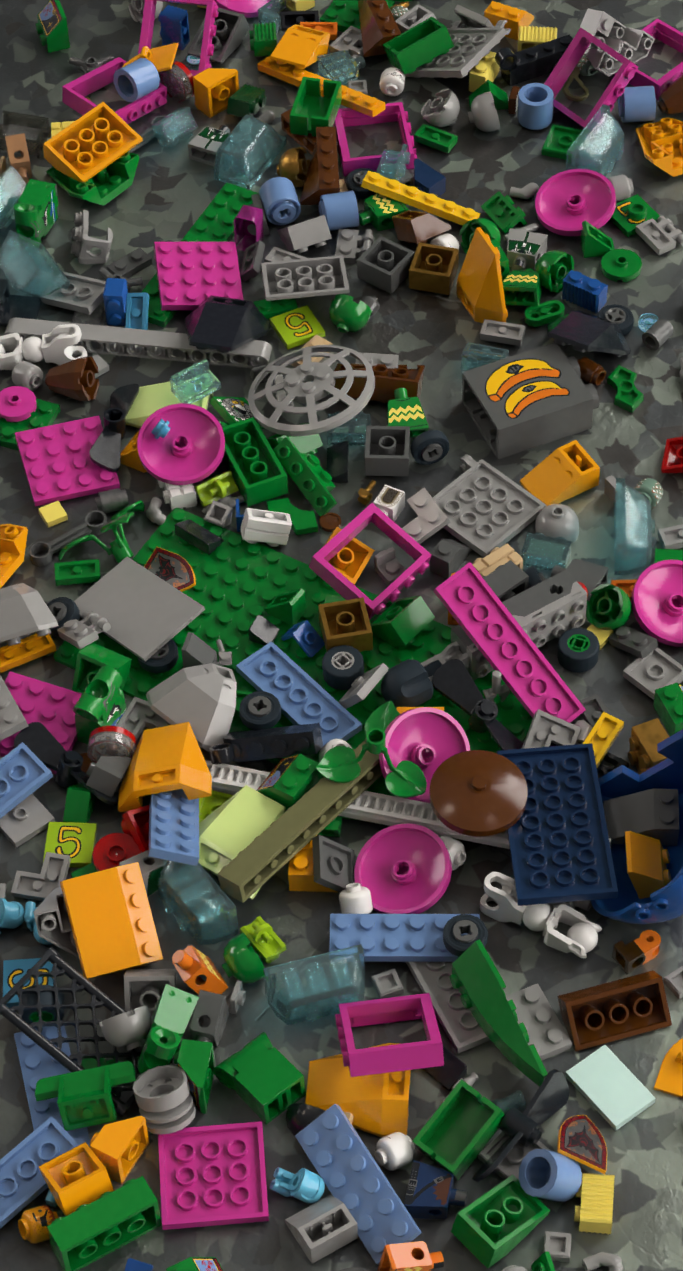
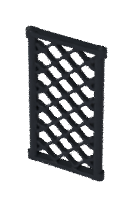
[0,947,174,1117]

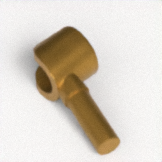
[358,480,376,505]

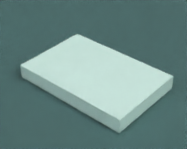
[565,1045,656,1131]

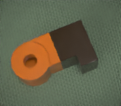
[612,930,661,974]

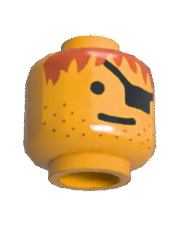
[18,1205,59,1244]

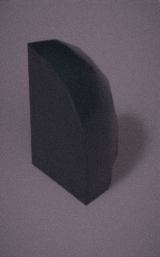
[286,1103,325,1136]

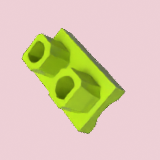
[194,470,239,507]
[240,916,287,963]

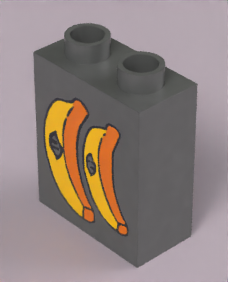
[462,343,600,459]

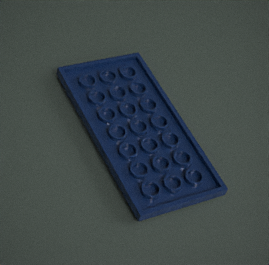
[497,743,618,906]

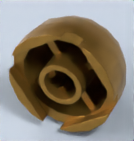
[276,147,310,187]

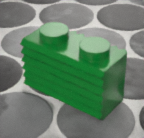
[249,22,277,57]

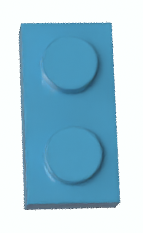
[125,292,149,330]

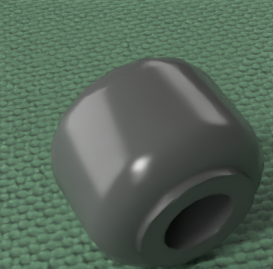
[358,295,380,315]

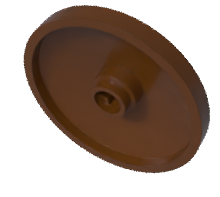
[430,750,528,837]

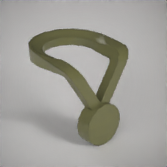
[562,65,589,102]

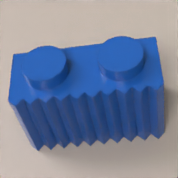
[158,5,190,50]
[562,270,608,313]
[103,278,128,326]

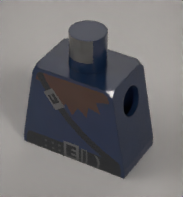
[404,1160,468,1219]

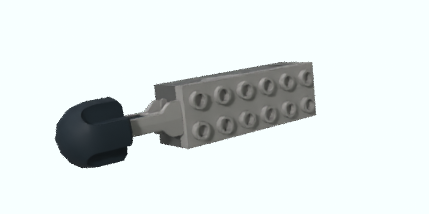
[381,570,588,709]

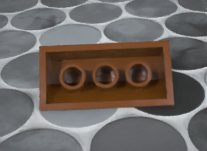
[557,970,672,1051]

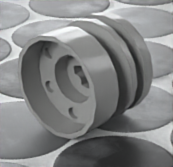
[133,1065,196,1135]

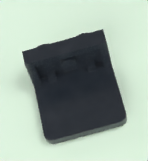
[0,279,42,327]

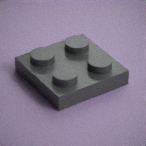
[312,835,355,893]

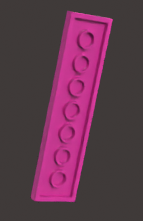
[433,562,586,723]

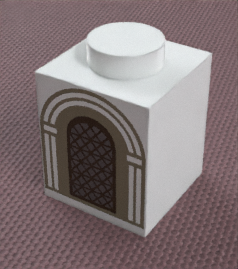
[373,485,405,522]

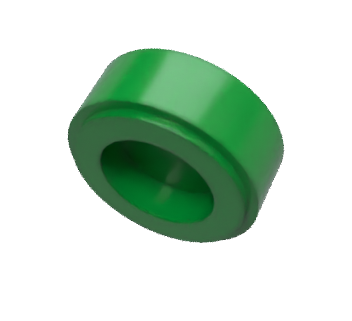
[627,202,647,221]

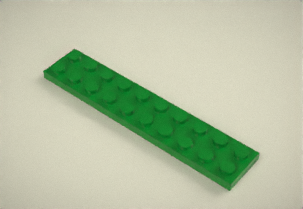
[141,182,258,328]

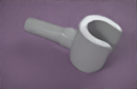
[216,639,232,666]

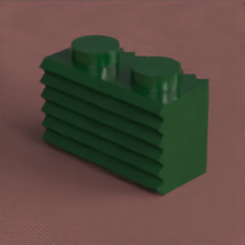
[227,84,267,119]

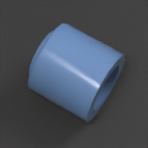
[113,58,160,102]
[518,83,554,130]
[618,85,656,123]
[259,177,301,225]
[319,190,359,231]
[519,1149,582,1202]

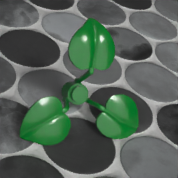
[58,500,145,564]
[316,700,427,798]

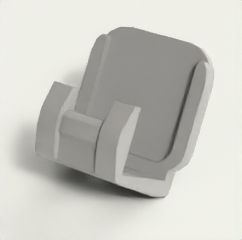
[71,210,113,264]

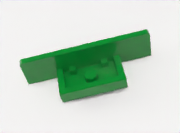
[273,437,337,517]

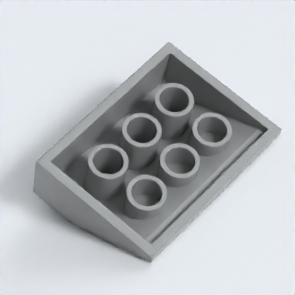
[261,255,350,301]

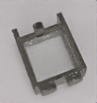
[0,111,51,158]

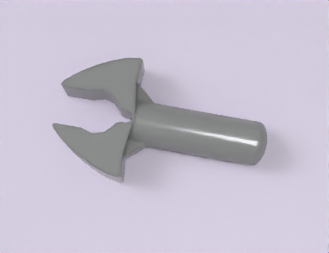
[483,670,510,702]

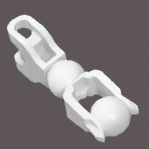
[0,324,88,370]
[480,872,602,958]

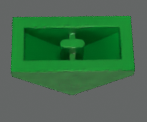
[468,80,508,111]
[581,221,614,258]
[264,588,306,626]
[63,783,97,823]

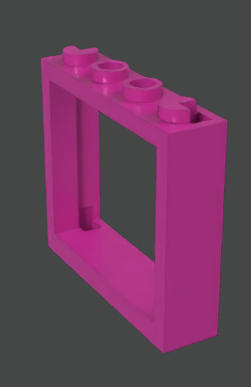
[138,0,219,76]
[614,19,683,101]
[544,28,639,134]
[62,57,167,124]
[333,102,417,176]
[309,503,432,620]
[335,993,444,1077]

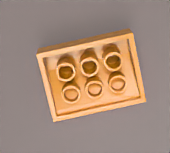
[43,102,143,183]
[60,862,163,979]

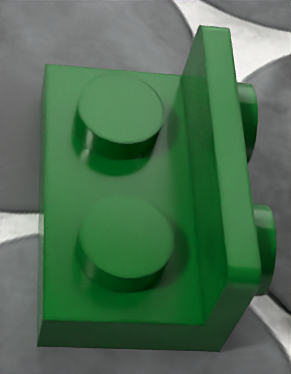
[481,191,527,234]

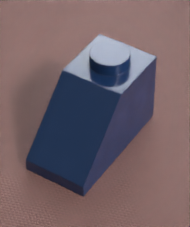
[414,159,446,197]

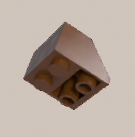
[392,210,451,245]

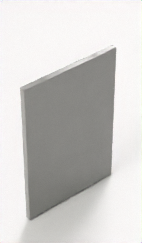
[74,557,205,662]

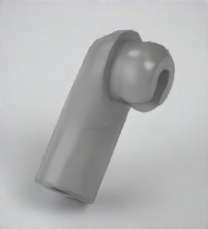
[582,1252,623,1271]

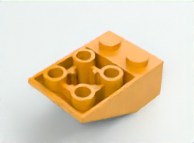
[270,24,330,69]
[520,440,600,506]

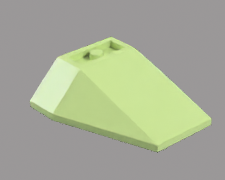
[125,377,216,429]
[193,785,286,900]

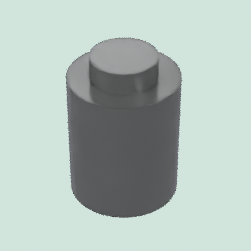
[642,319,674,350]

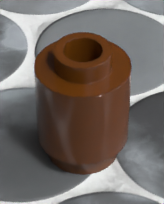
[577,357,606,386]

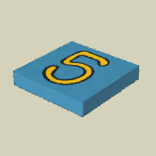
[3,958,53,1008]

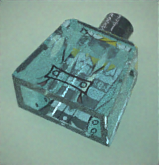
[317,50,366,86]

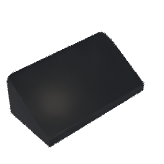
[281,10,319,31]
[326,441,349,483]
[174,519,224,555]
[421,1038,467,1091]

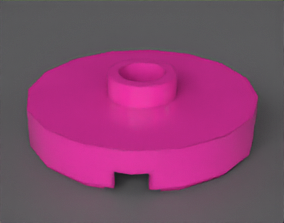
[0,386,37,422]

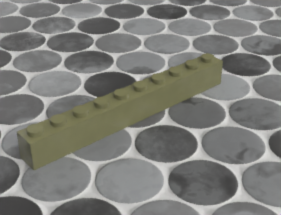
[218,739,383,903]

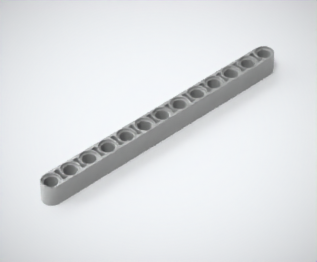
[4,318,272,368]

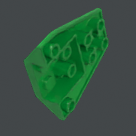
[46,152,140,206]

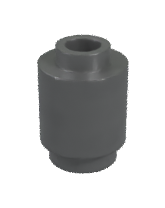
[95,488,129,513]

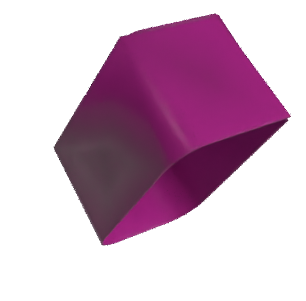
[234,205,264,251]

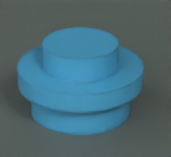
[151,419,171,439]

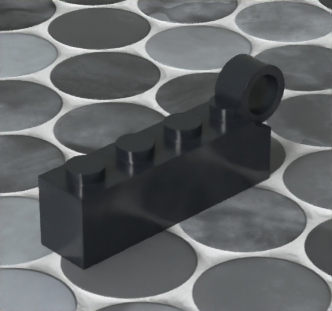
[495,34,573,86]
[209,723,323,764]

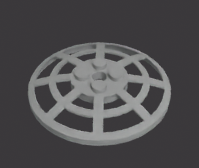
[248,345,375,436]

